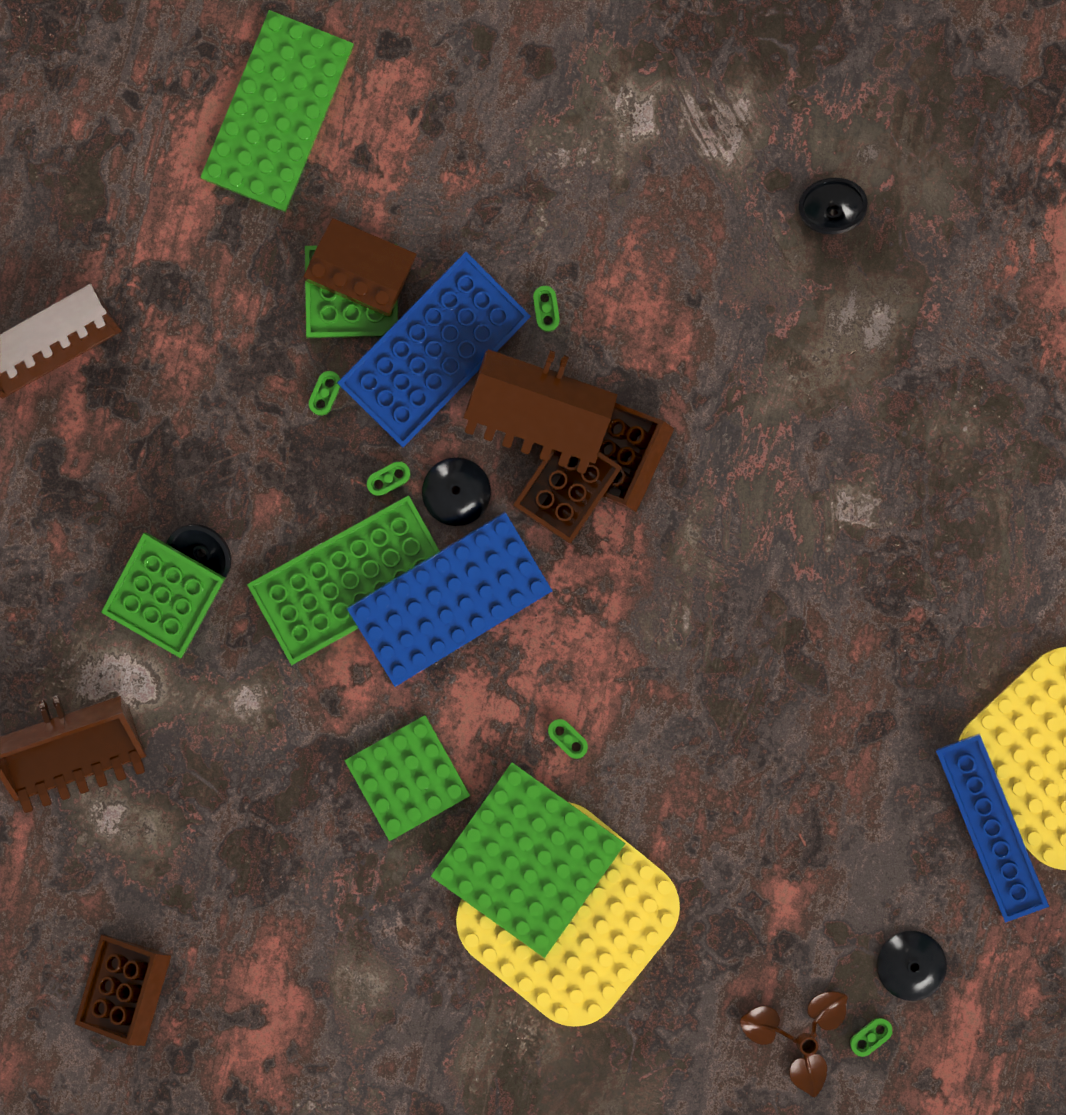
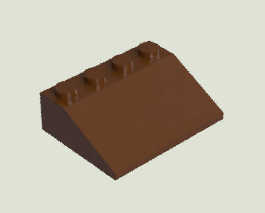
[304,218,417,317]
[599,403,674,512]
[513,449,622,544]
[75,934,171,1046]

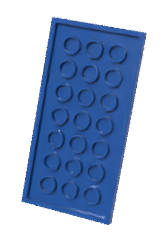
[337,252,531,448]
[347,512,552,687]

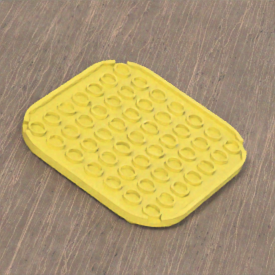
[958,647,1066,870]
[456,802,680,1027]

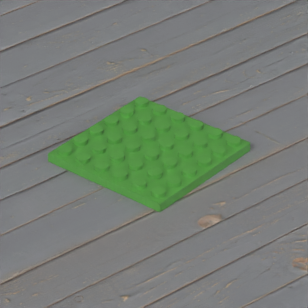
[431,763,626,958]

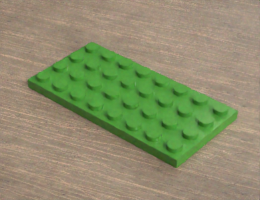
[200,10,354,213]
[247,495,440,665]

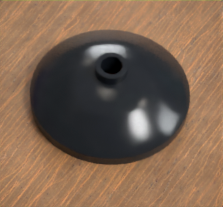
[798,178,868,234]
[422,457,491,526]
[166,524,232,578]
[877,931,947,1001]

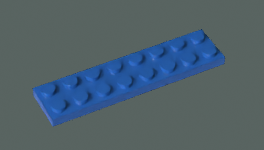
[936,733,1049,923]

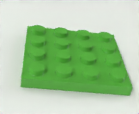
[305,244,398,338]
[101,532,226,658]
[344,715,470,841]

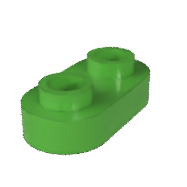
[533,286,560,332]
[309,371,341,416]
[367,462,410,496]
[548,719,588,759]
[850,1018,892,1057]

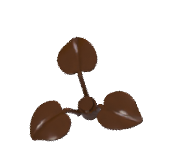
[740,991,848,1098]

